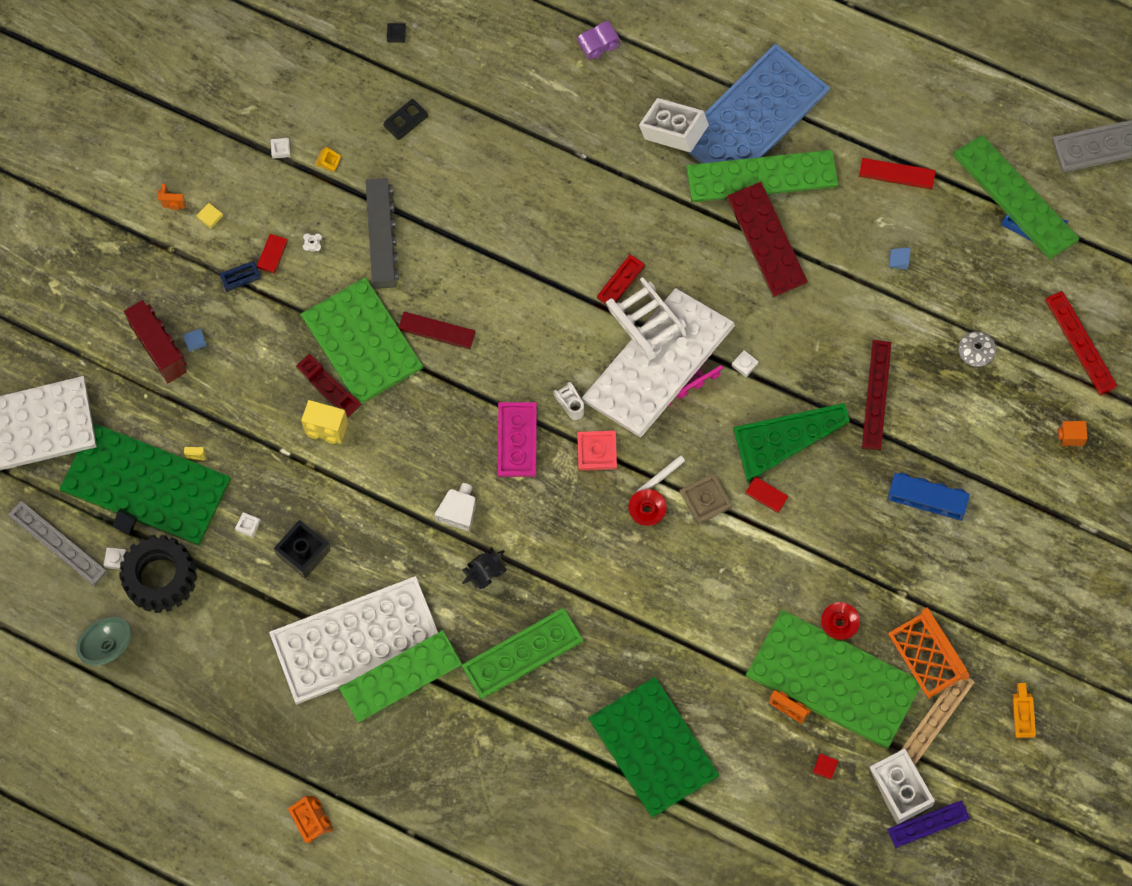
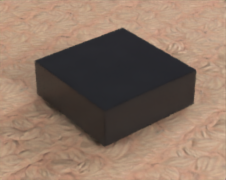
[387,23,406,43]
[113,508,138,535]

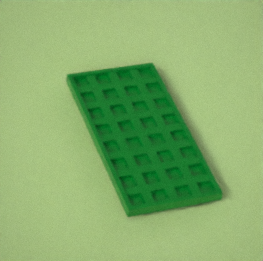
[59,423,231,546]

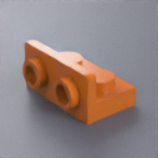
[769,690,811,724]
[288,796,333,843]

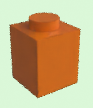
[1057,421,1087,446]

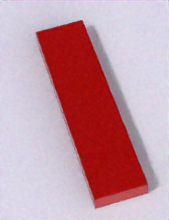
[859,158,936,190]

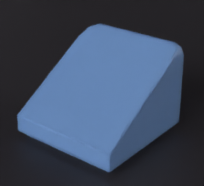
[889,248,911,270]
[183,329,207,352]

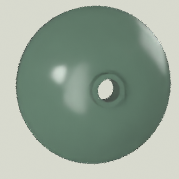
[76,617,132,666]

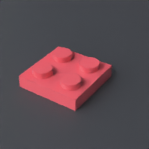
[577,431,617,471]

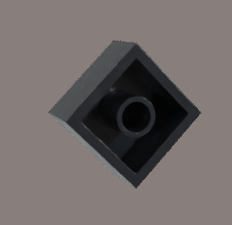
[273,520,331,579]

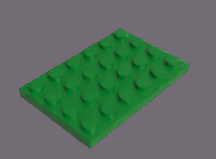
[588,677,719,818]

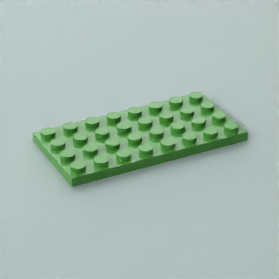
[746,610,923,750]

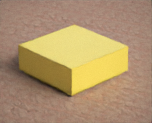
[196,203,223,229]
[184,447,206,461]

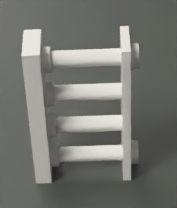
[606,277,687,361]

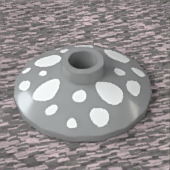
[958,331,996,367]

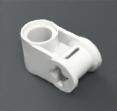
[553,382,584,420]

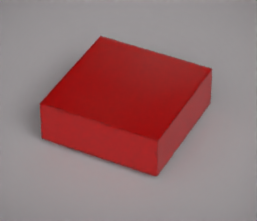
[813,754,839,780]

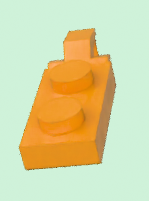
[1012,683,1036,738]

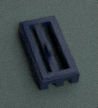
[219,261,261,292]

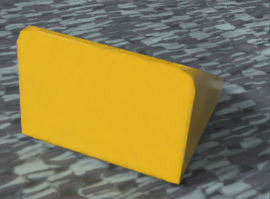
[315,147,342,172]

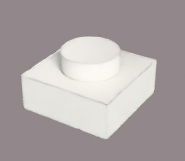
[732,350,759,377]
[104,548,127,570]

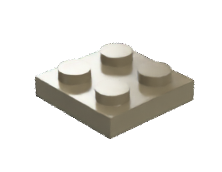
[680,473,732,525]

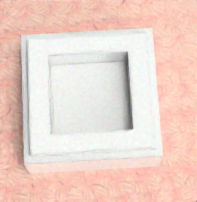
[271,138,291,159]
[235,512,261,538]

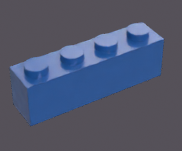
[887,473,970,521]

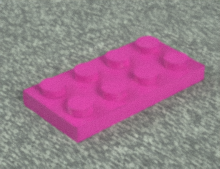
[497,402,537,477]

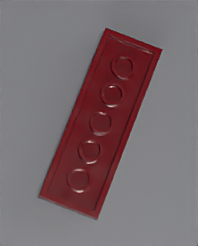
[726,182,808,298]

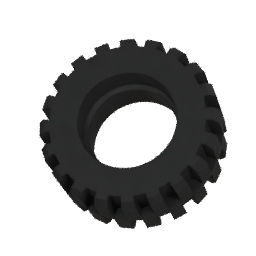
[119,535,197,613]

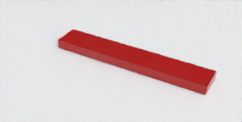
[1045,291,1117,396]

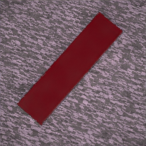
[398,311,476,350]

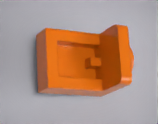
[158,184,186,210]

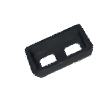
[383,99,429,140]

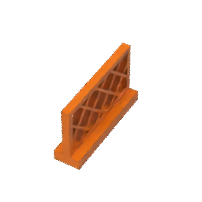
[888,607,970,699]

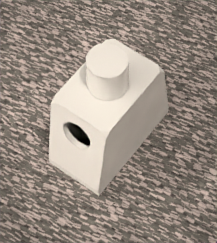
[435,483,476,532]

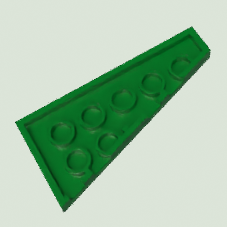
[733,403,850,482]

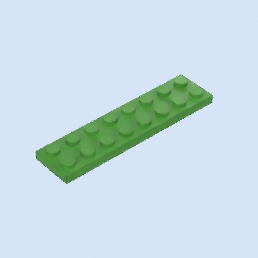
[953,135,1079,260]
[686,150,838,203]

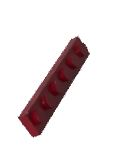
[861,340,892,451]

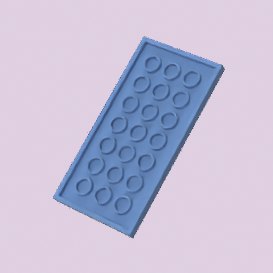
[686,43,830,164]

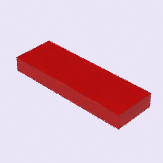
[597,254,645,305]

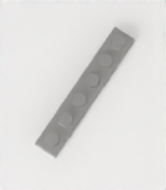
[8,501,107,587]

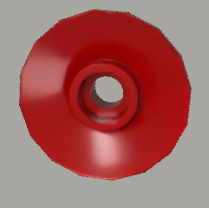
[628,489,667,526]
[821,602,860,640]

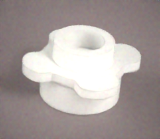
[303,233,322,252]

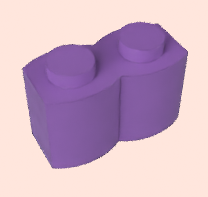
[577,21,620,60]

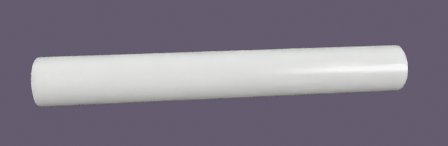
[637,455,685,492]

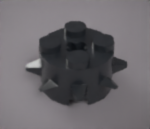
[462,546,507,589]

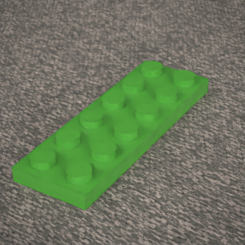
[461,608,583,700]
[339,630,462,722]

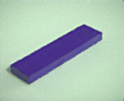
[887,800,970,848]

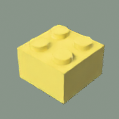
[301,400,349,444]

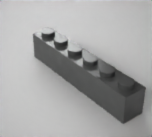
[366,178,399,289]

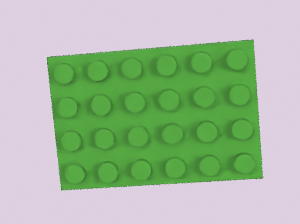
[301,277,423,404]

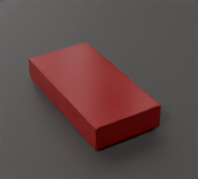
[257,234,288,274]
[745,477,789,513]

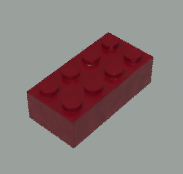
[123,300,187,384]

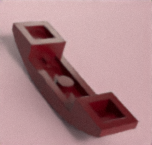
[296,353,362,418]

